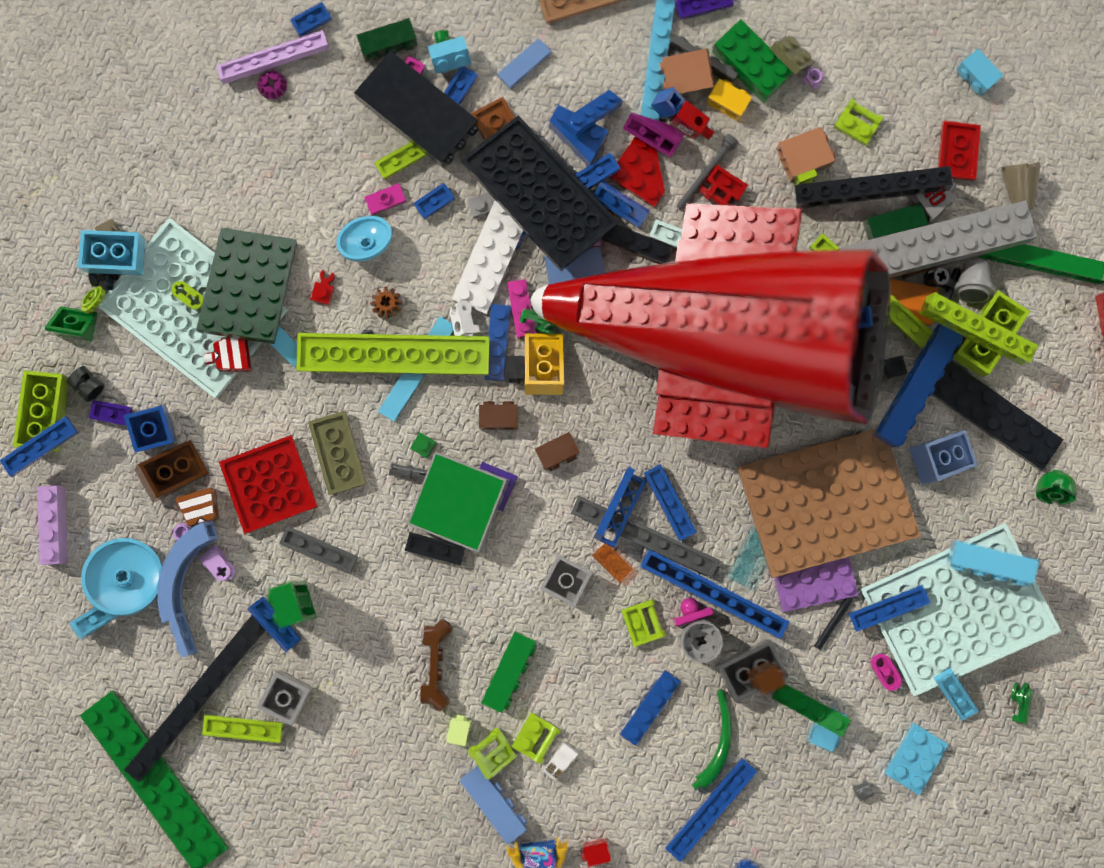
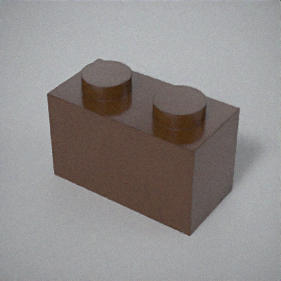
[479,401,518,430]
[535,432,580,472]

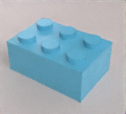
[78,230,146,275]

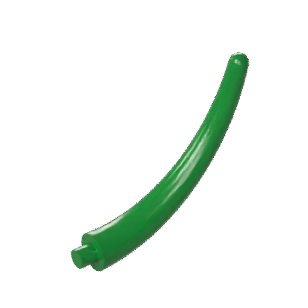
[691,689,732,791]

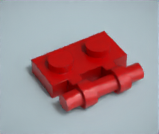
[699,165,748,206]

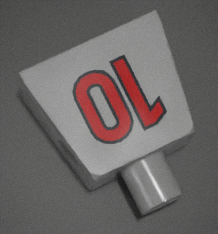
[907,180,957,223]

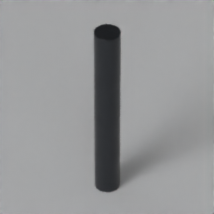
[814,598,852,650]

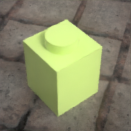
[446,714,471,746]

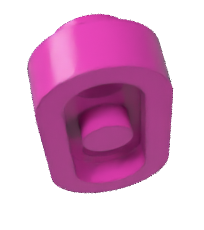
[870,653,902,691]

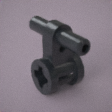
[924,268,961,300]

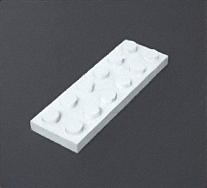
[452,200,523,315]

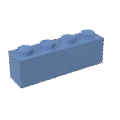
[460,765,528,845]

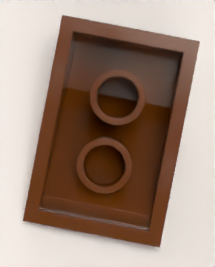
[135,440,209,503]

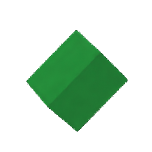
[45,306,98,341]

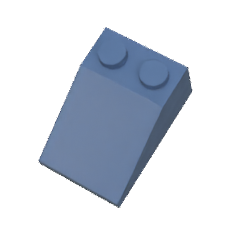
[909,430,978,485]

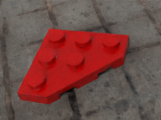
[609,137,665,208]

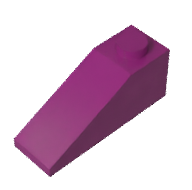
[623,112,685,158]

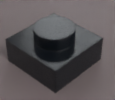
[884,355,908,379]

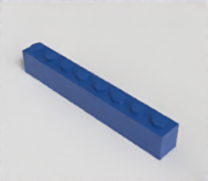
[873,323,963,448]
[639,549,790,639]

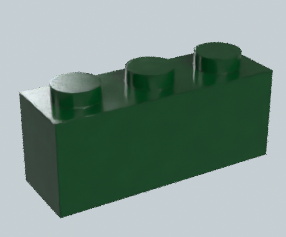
[356,18,418,62]
[863,203,928,240]

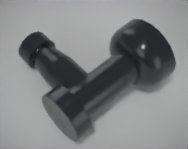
[88,273,119,290]

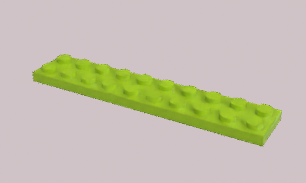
[296,333,490,375]

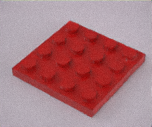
[219,435,318,534]

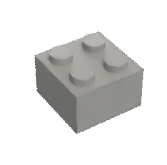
[540,554,593,607]
[257,670,314,726]

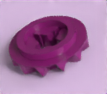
[257,69,287,100]

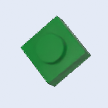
[410,432,436,458]

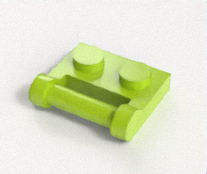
[833,98,883,146]
[621,598,666,647]
[511,712,561,765]
[468,728,516,780]

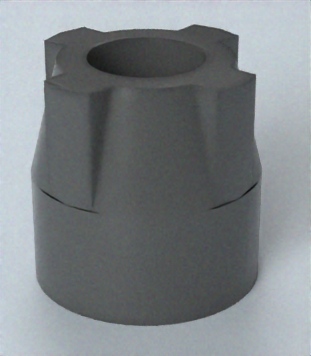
[853,781,874,801]

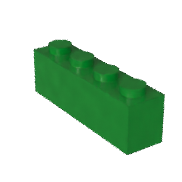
[481,631,538,713]

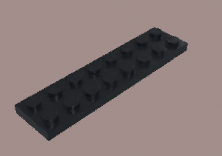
[932,361,1064,471]

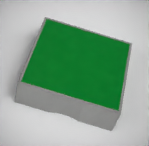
[407,451,510,553]

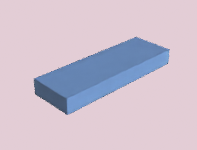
[497,38,551,89]

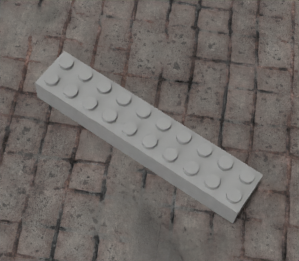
[838,201,1037,278]

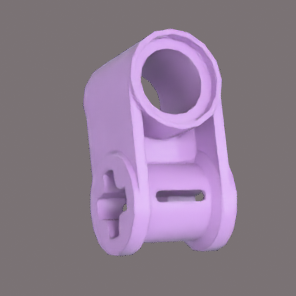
[199,544,236,581]

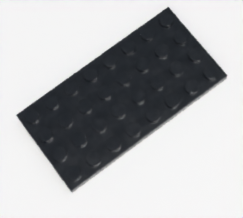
[461,115,619,271]

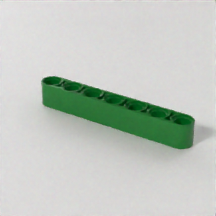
[978,244,1104,284]

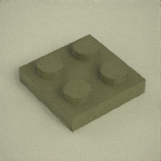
[770,35,815,75]

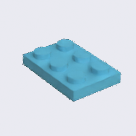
[884,723,949,795]

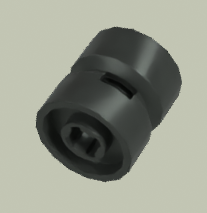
[67,366,105,402]

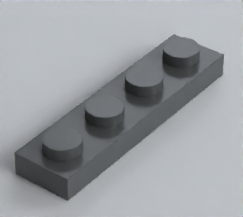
[669,34,738,84]
[279,526,359,574]

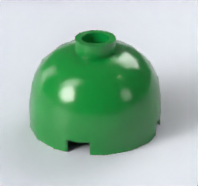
[1036,470,1077,505]

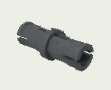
[389,463,427,481]

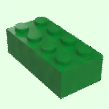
[712,19,793,104]
[267,581,317,628]

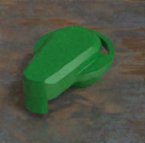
[519,308,558,334]
[1011,682,1033,725]

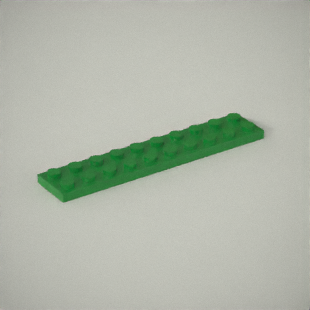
[80,690,229,868]

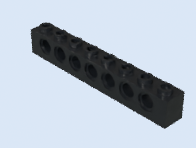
[794,166,953,209]

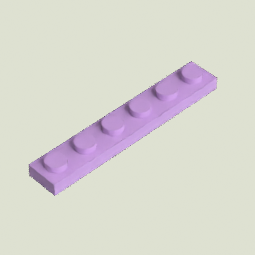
[217,30,329,84]

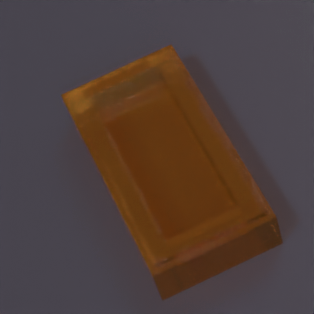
[592,544,633,583]

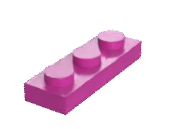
[507,279,536,339]

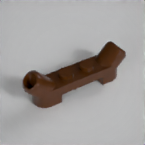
[420,619,453,712]

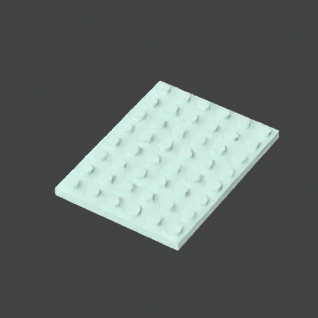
[98,218,288,399]
[861,523,1061,696]

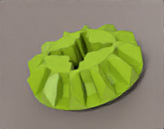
[81,286,106,314]

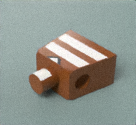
[175,487,219,527]

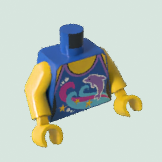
[506,838,568,868]

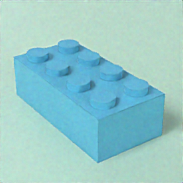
[947,540,1039,587]

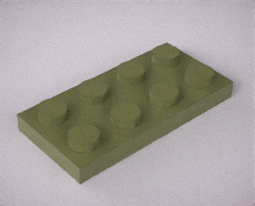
[308,411,367,495]

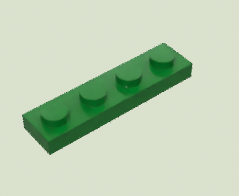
[772,684,852,737]

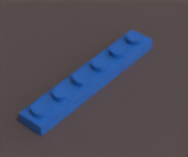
[665,757,758,862]

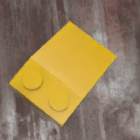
[525,334,564,395]

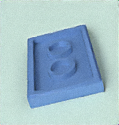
[545,247,605,284]

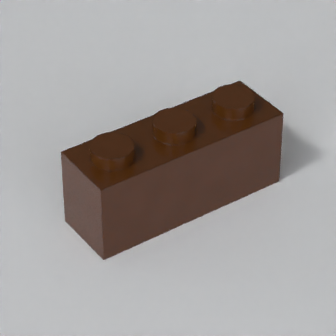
[746,662,786,695]

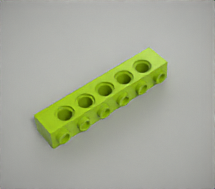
[919,293,1039,365]

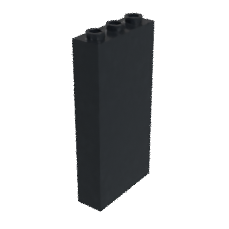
[354,50,479,168]

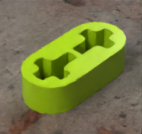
[171,281,204,311]

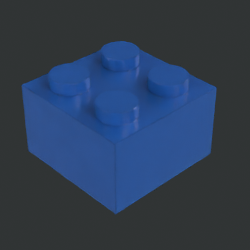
[124,404,177,453]

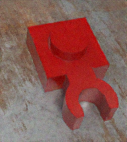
[310,270,335,306]

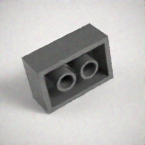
[716,639,789,702]

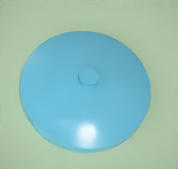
[81,538,162,616]

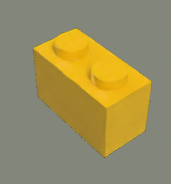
[706,79,752,122]

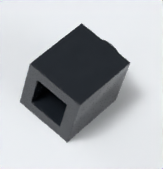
[505,356,525,385]

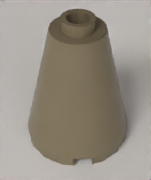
[1001,162,1041,212]

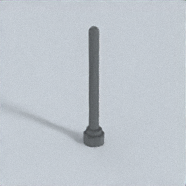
[677,134,739,210]

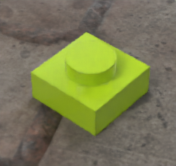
[794,169,817,185]

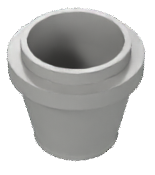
[954,259,995,303]

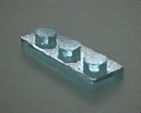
[726,525,762,586]

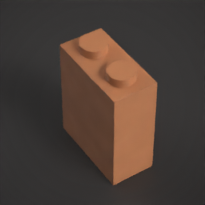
[660,48,715,94]
[776,127,836,182]

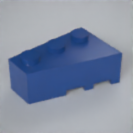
[549,104,608,167]

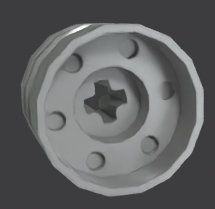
[680,619,723,663]

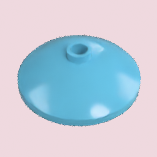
[336,216,392,262]

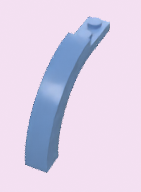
[158,521,219,658]

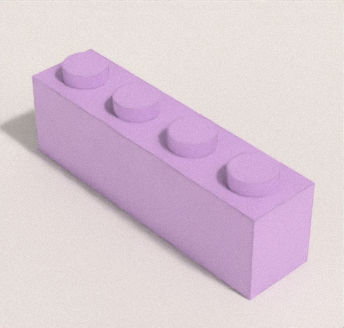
[37,485,68,565]

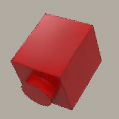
[580,838,611,867]

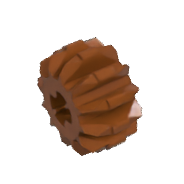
[370,287,403,320]

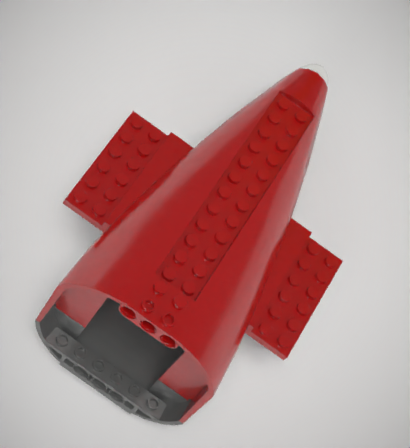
[531,204,891,448]

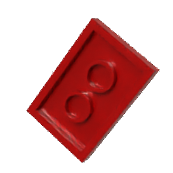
[937,121,981,181]

